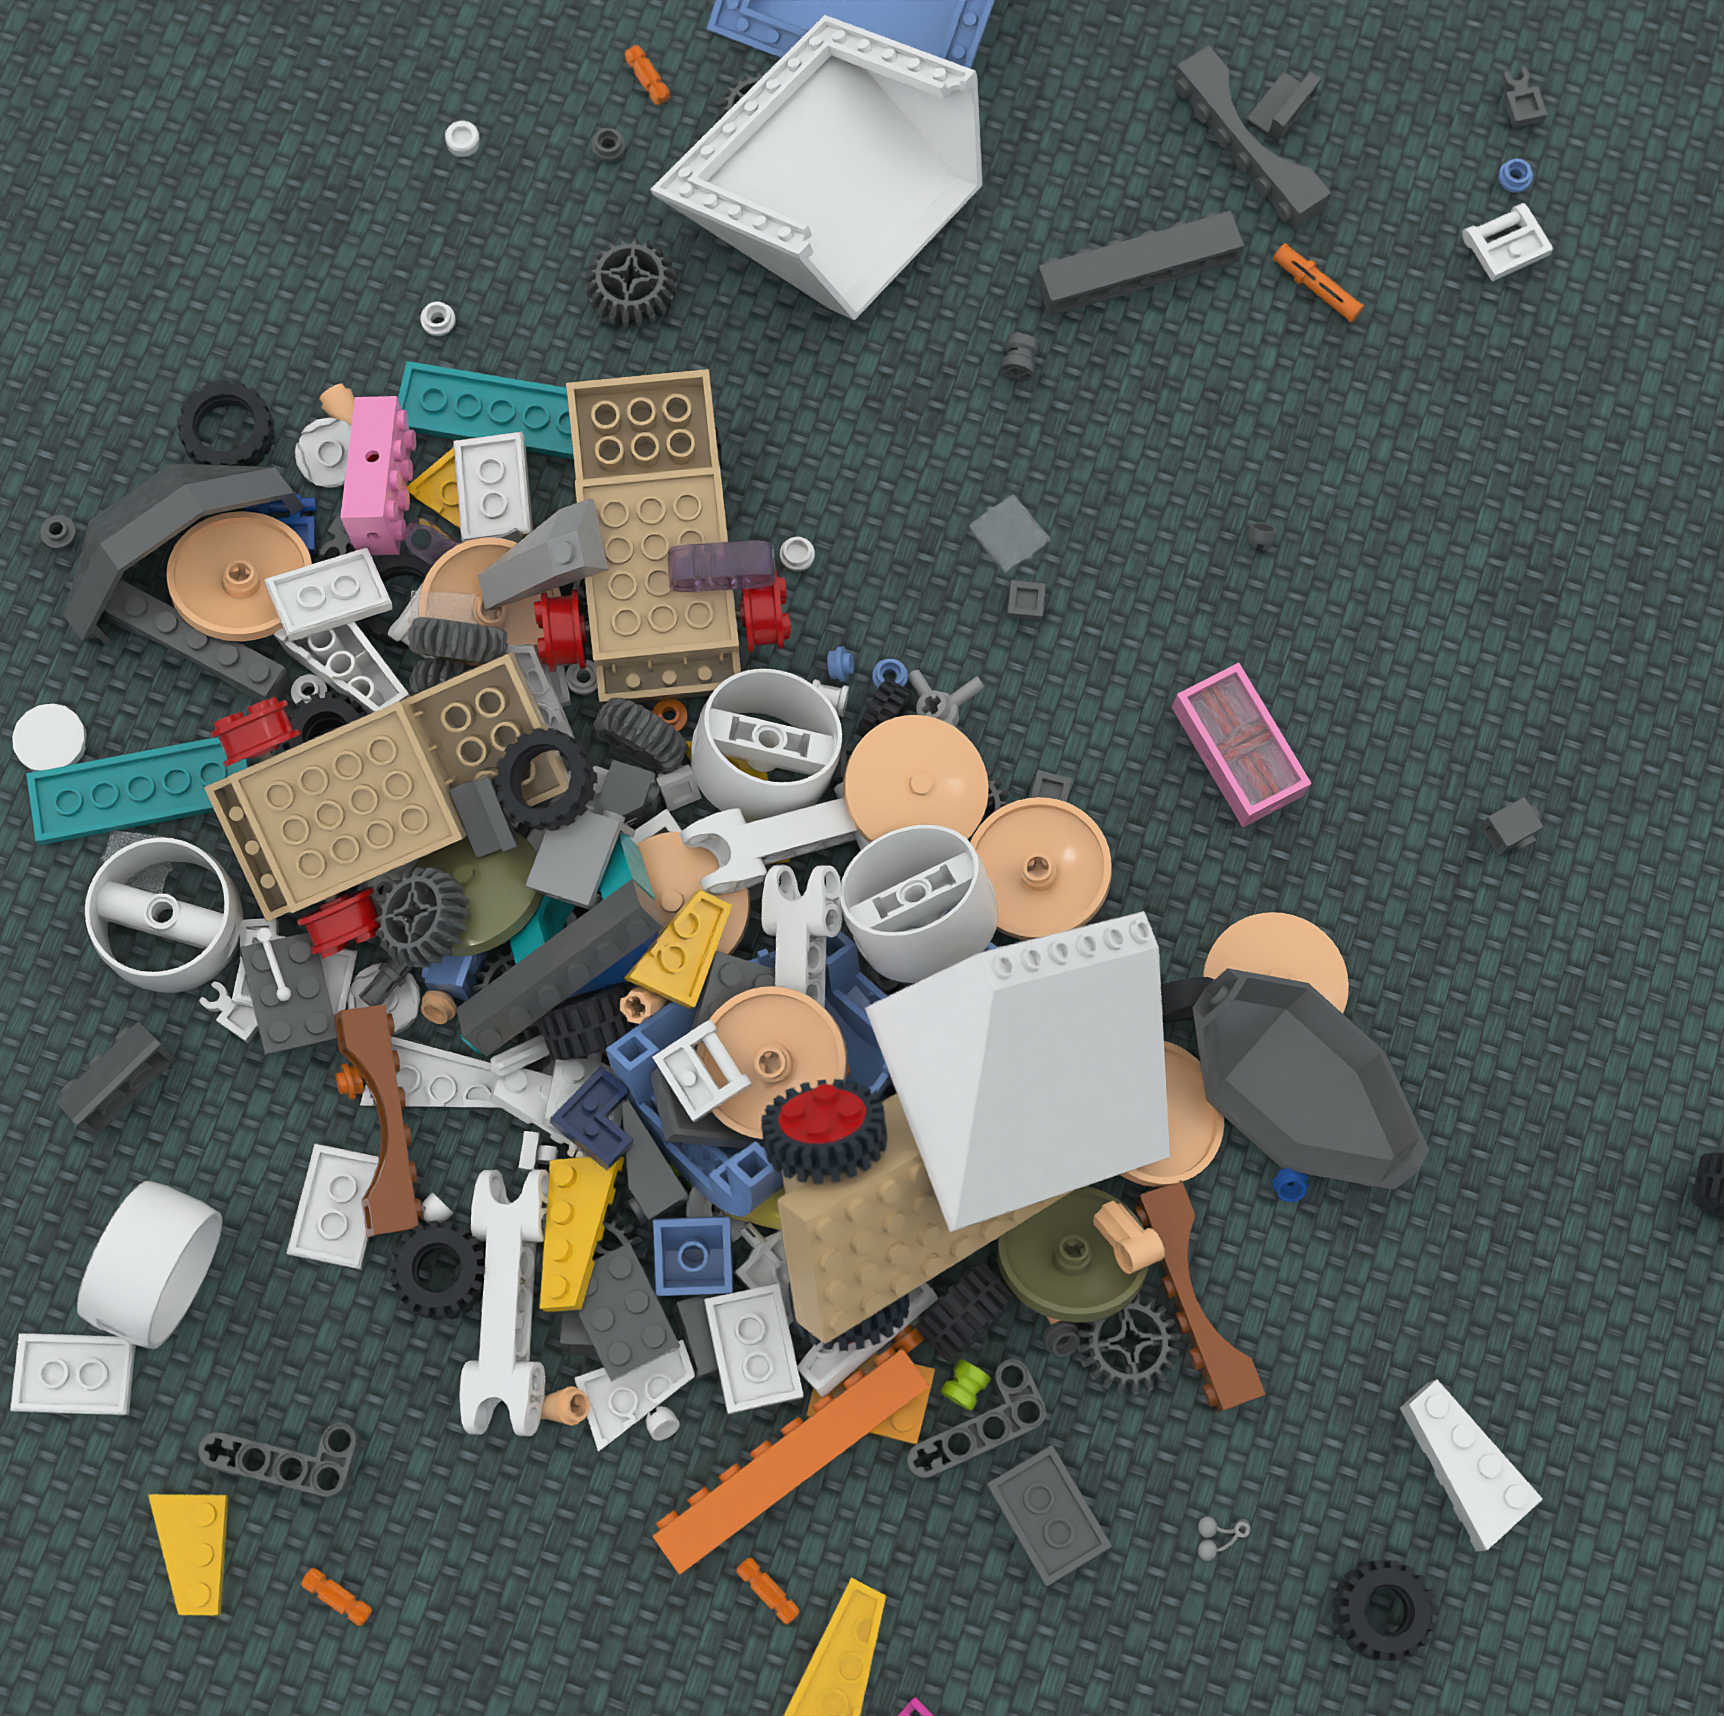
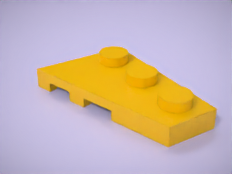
[624,890,733,1009]
[148,1494,229,1615]

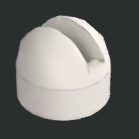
[421,1193,453,1224]
[646,1406,680,1440]

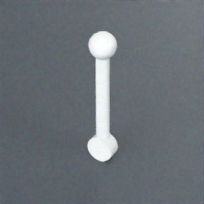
[256,927,292,1001]

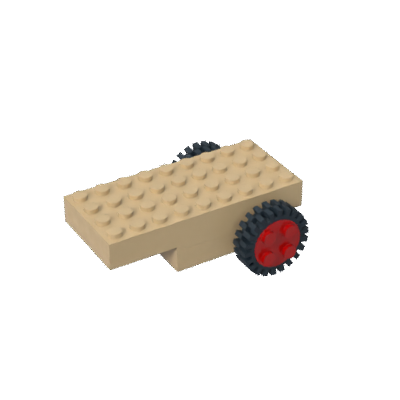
[761,1079,1074,1351]

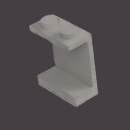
[525,805,636,910]

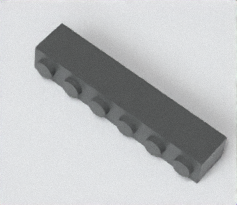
[1036,211,1244,317]
[456,879,664,1057]

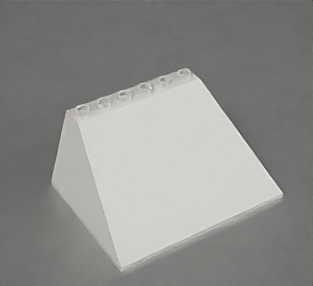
[650,15,982,320]
[865,912,1170,1232]

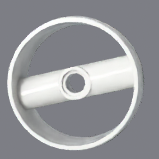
[691,669,842,823]
[840,825,998,983]
[85,838,244,993]
[77,1181,222,1349]

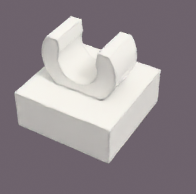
[656,765,702,812]
[519,1131,559,1174]

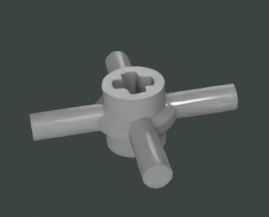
[908,670,986,728]

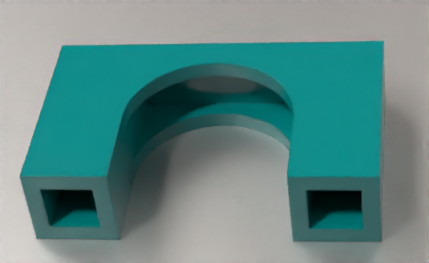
[509,834,655,964]

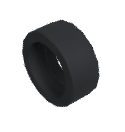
[1161,977,1214,1023]

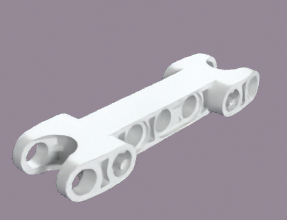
[680,782,870,895]
[762,865,842,1008]
[460,1170,549,1436]

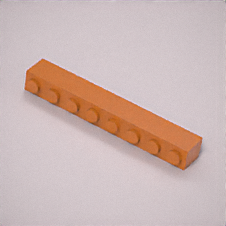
[652,1346,930,1575]

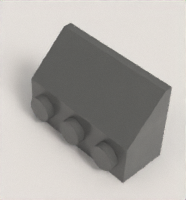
[55,1021,177,1138]

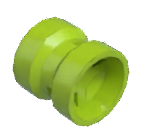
[940,1359,992,1412]

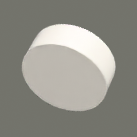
[445,121,480,157]

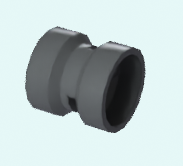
[1000,333,1040,380]

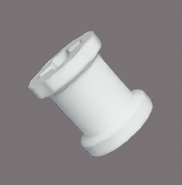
[812,679,849,718]

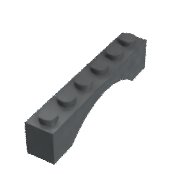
[1173,45,1332,230]
[100,579,292,702]

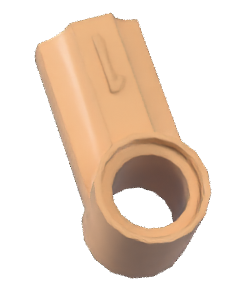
[620,986,672,1024]
[1093,1201,1165,1274]

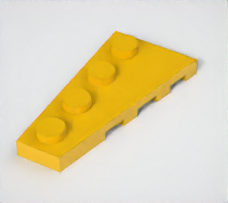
[407,447,525,539]
[540,1156,625,1312]
[784,1578,886,1716]

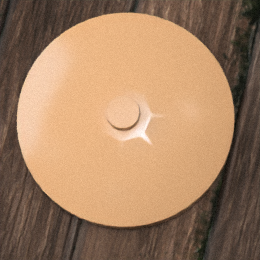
[167,511,312,641]
[418,538,561,667]
[843,715,988,843]
[970,797,1112,941]
[637,832,751,955]
[1202,912,1349,1014]
[696,986,848,1139]
[1120,1041,1224,1187]

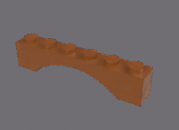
[334,1005,422,1237]
[1133,1180,1266,1413]

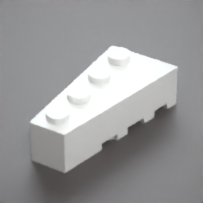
[274,622,411,715]
[1400,1380,1542,1552]

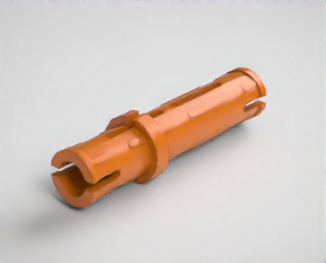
[1272,243,1365,323]

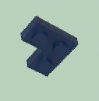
[550,1066,633,1171]

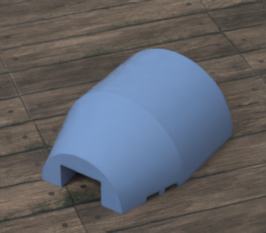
[606,931,905,1216]

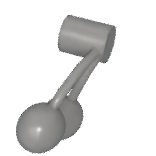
[1198,1516,1250,1561]

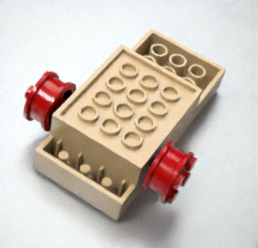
[534,369,791,707]
[204,652,570,959]

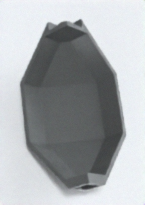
[64,463,304,646]
[1193,968,1429,1190]

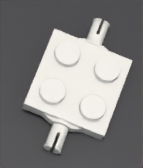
[542,1051,625,1158]
[733,1221,793,1326]

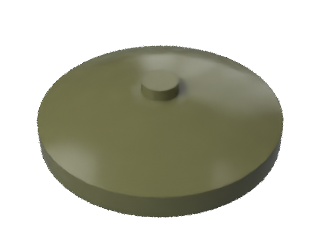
[410,832,543,957]
[997,1186,1148,1322]

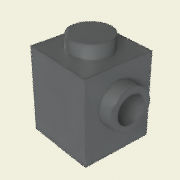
[1480,797,1543,856]

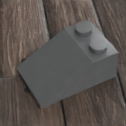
[622,1100,689,1230]

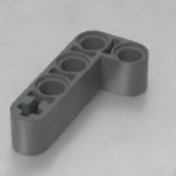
[906,1359,1046,1480]
[198,1423,362,1498]

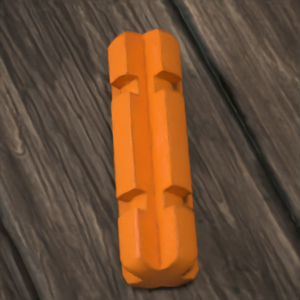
[625,45,670,105]
[736,1557,800,1624]
[301,1568,372,1626]

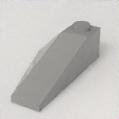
[478,499,608,610]

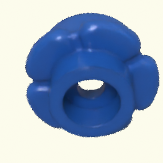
[1272,1168,1309,1202]

